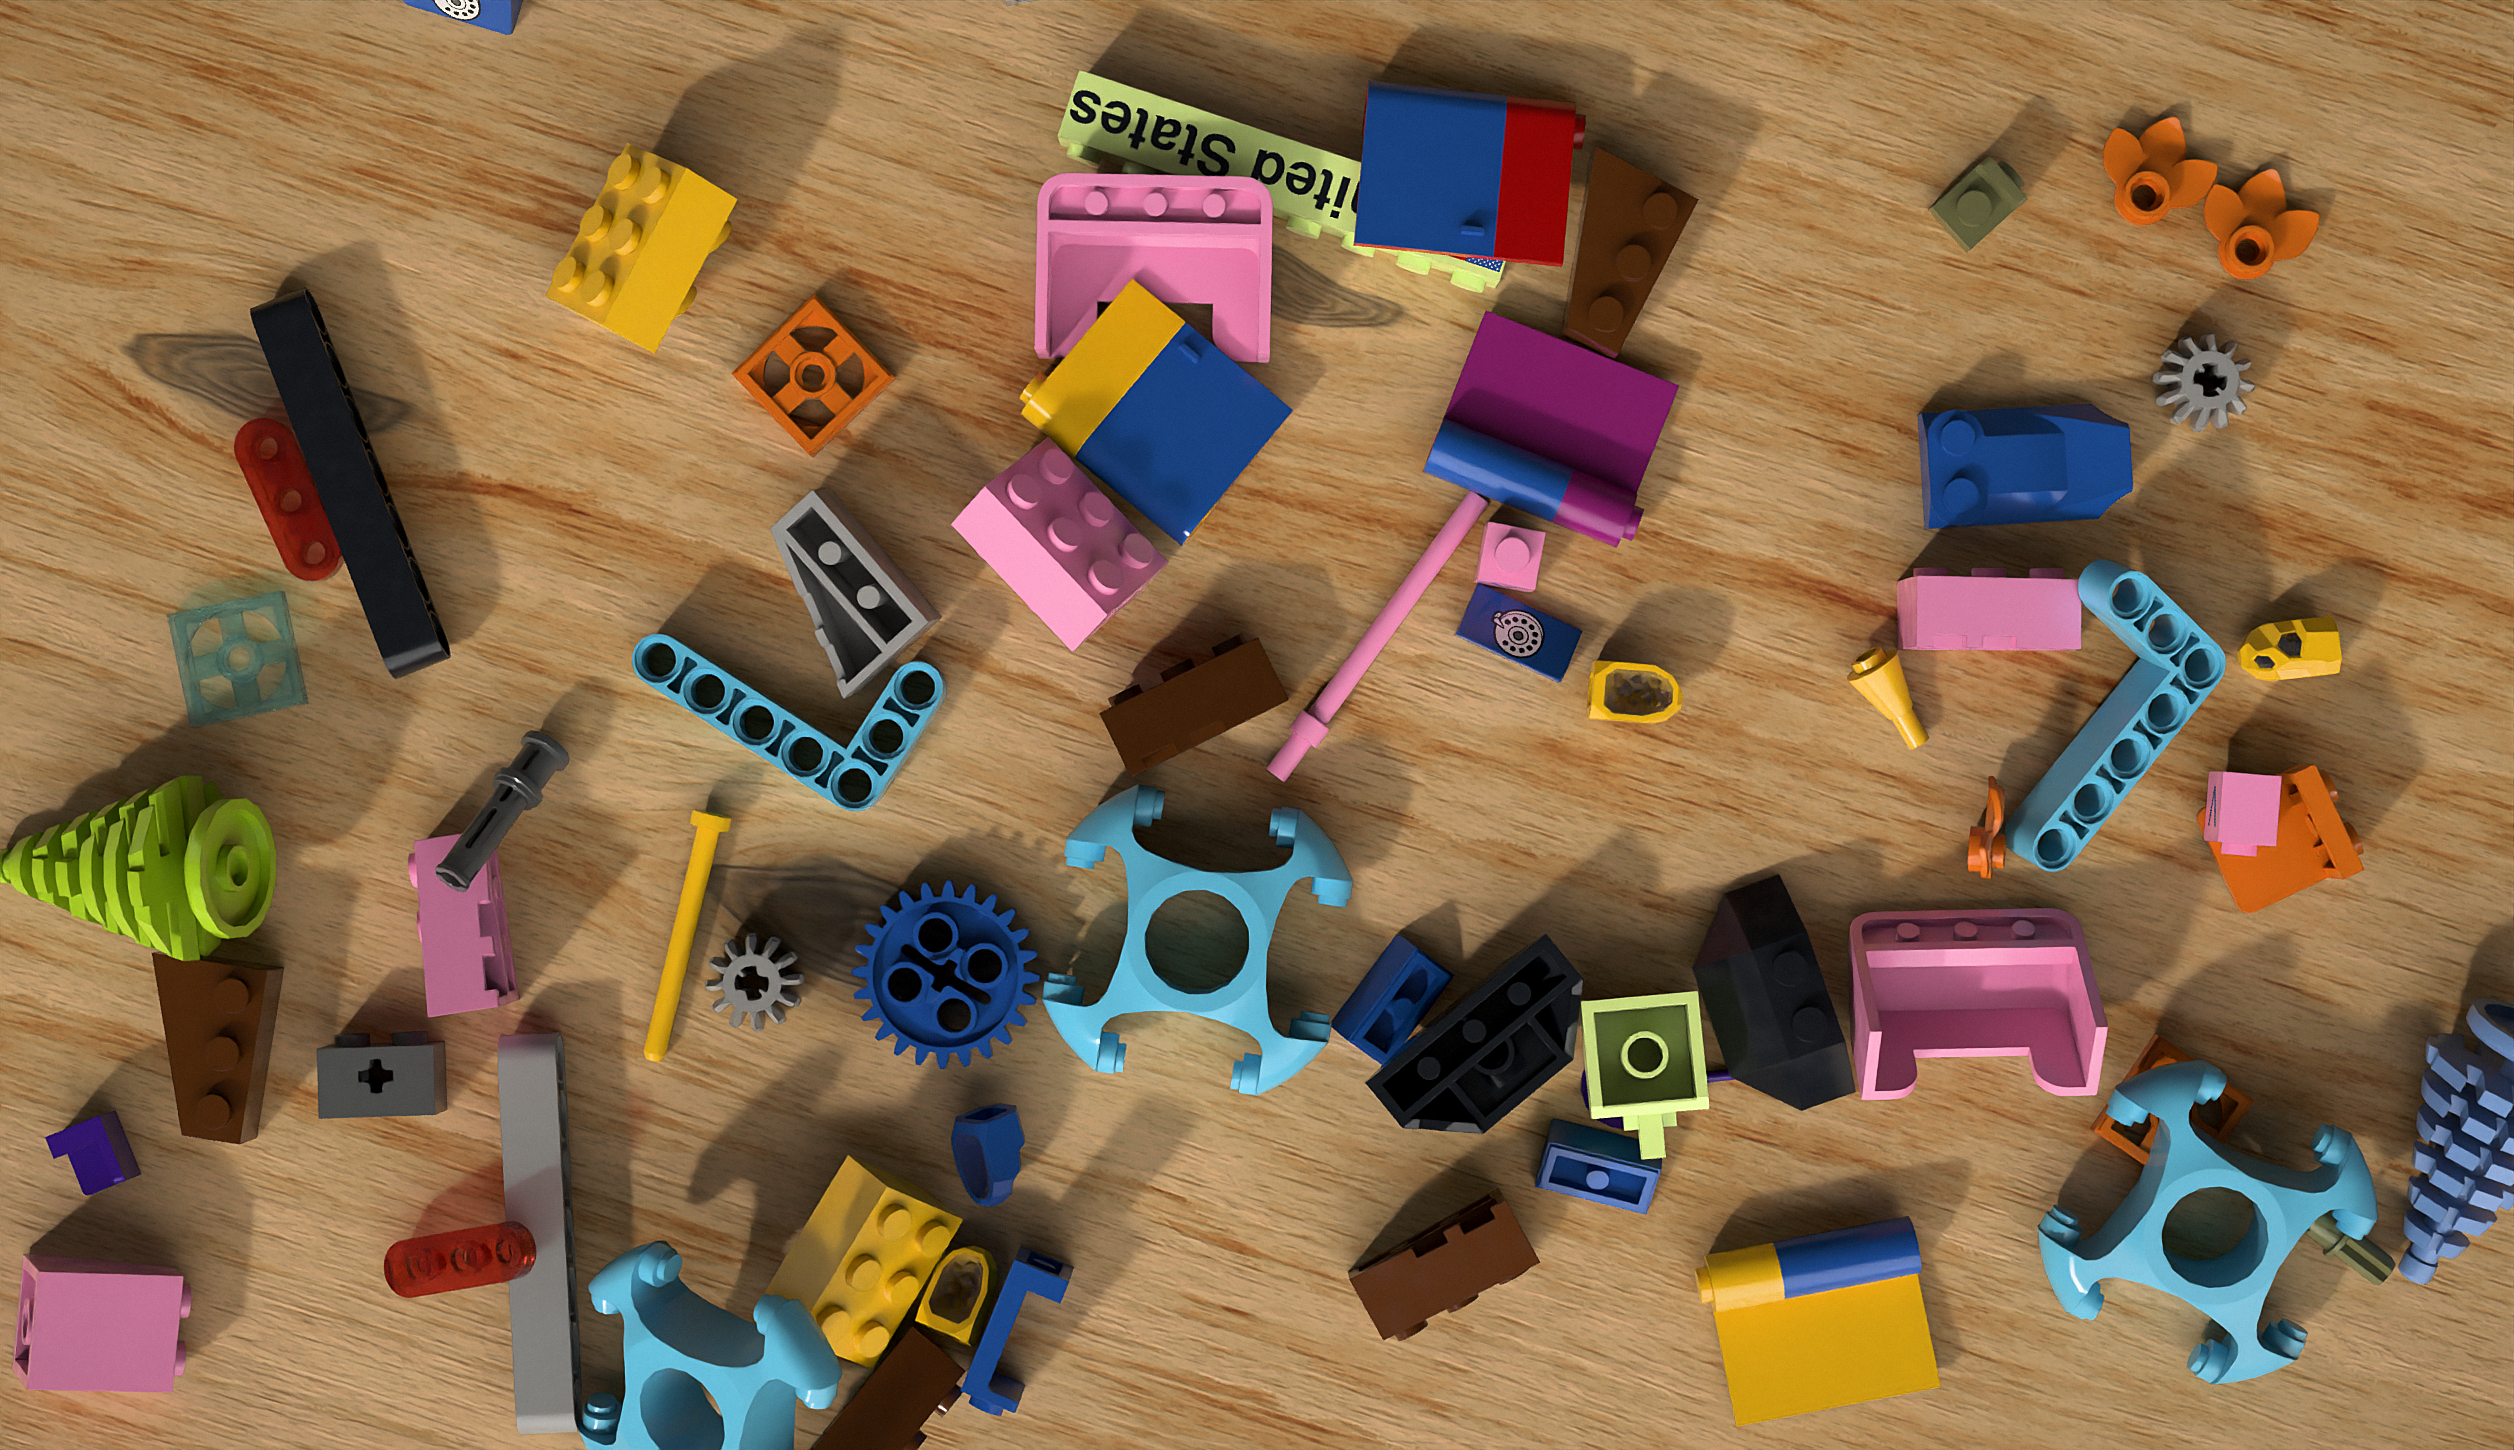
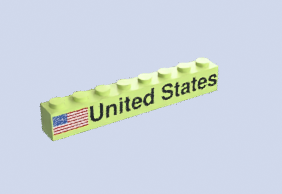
[1058,70,1506,293]

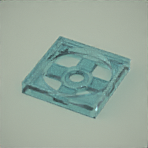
[167,591,309,728]

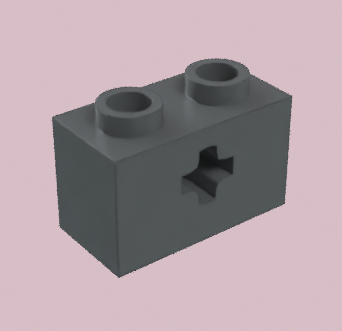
[317,1031,447,1119]

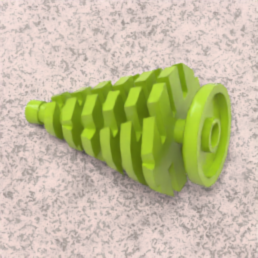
[0,775,276,961]

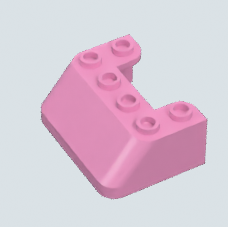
[1034,173,1273,363]
[1848,908,2108,1100]

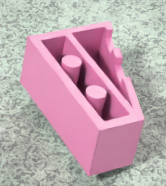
[1897,567,2081,651]
[408,833,520,1018]

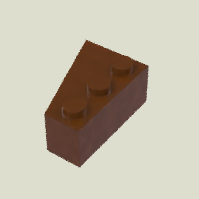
[1561,146,1699,360]
[1099,633,1289,777]
[152,951,284,1145]
[1348,1188,1541,1341]
[810,1327,966,1450]

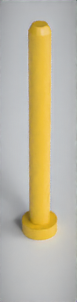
[643,809,732,1062]

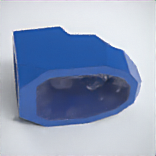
[951,1103,1025,1207]

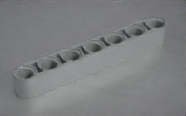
[497,1032,583,1435]

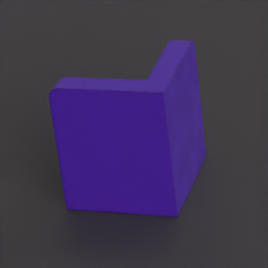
[45,1110,141,1196]

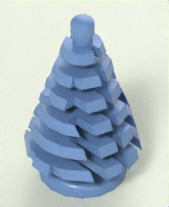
[2398,998,2514,1284]

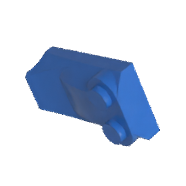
[1917,404,2133,530]

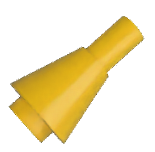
[1847,646,1929,749]

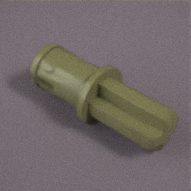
[2305,1210,2396,1285]

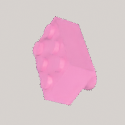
[951,437,1169,652]

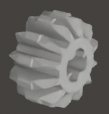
[2152,333,2255,432]
[705,932,806,1032]

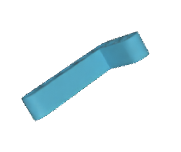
[2004,559,2226,872]
[632,634,947,811]

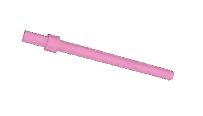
[1266,491,1488,782]

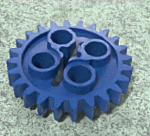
[851,880,1041,1069]

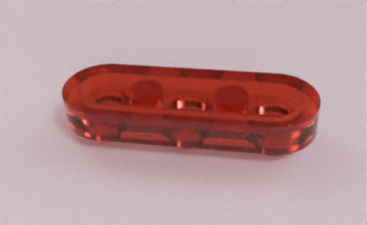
[234,418,344,582]
[384,1221,536,1298]

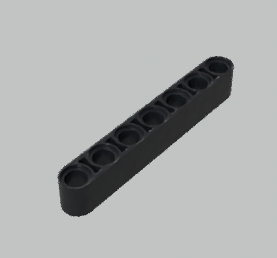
[250,287,451,679]

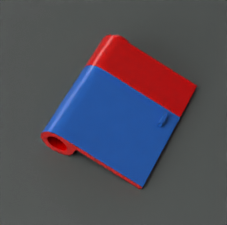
[1353,81,1586,267]

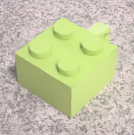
[1579,991,1709,1160]

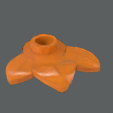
[2103,116,2218,226]
[2203,169,2320,280]
[1968,776,2006,880]

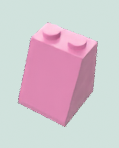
[12,1254,191,1392]

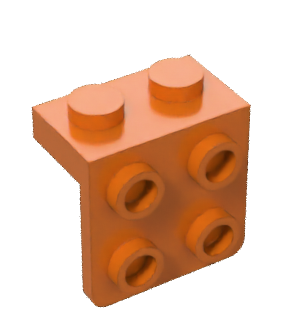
[2196,764,2365,913]

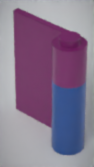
[1423,310,1679,547]

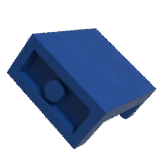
[960,1245,1074,1416]

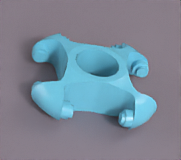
[1042,784,1353,1096]
[2037,1059,2378,1384]
[578,1241,843,1450]

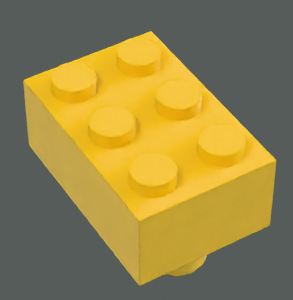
[545,143,738,354]
[762,1155,963,1369]

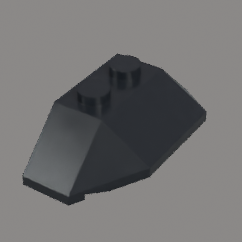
[1691,874,1856,1111]
[1365,933,1583,1134]

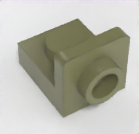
[1928,156,2028,253]

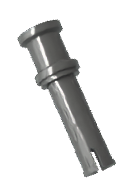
[435,730,570,892]

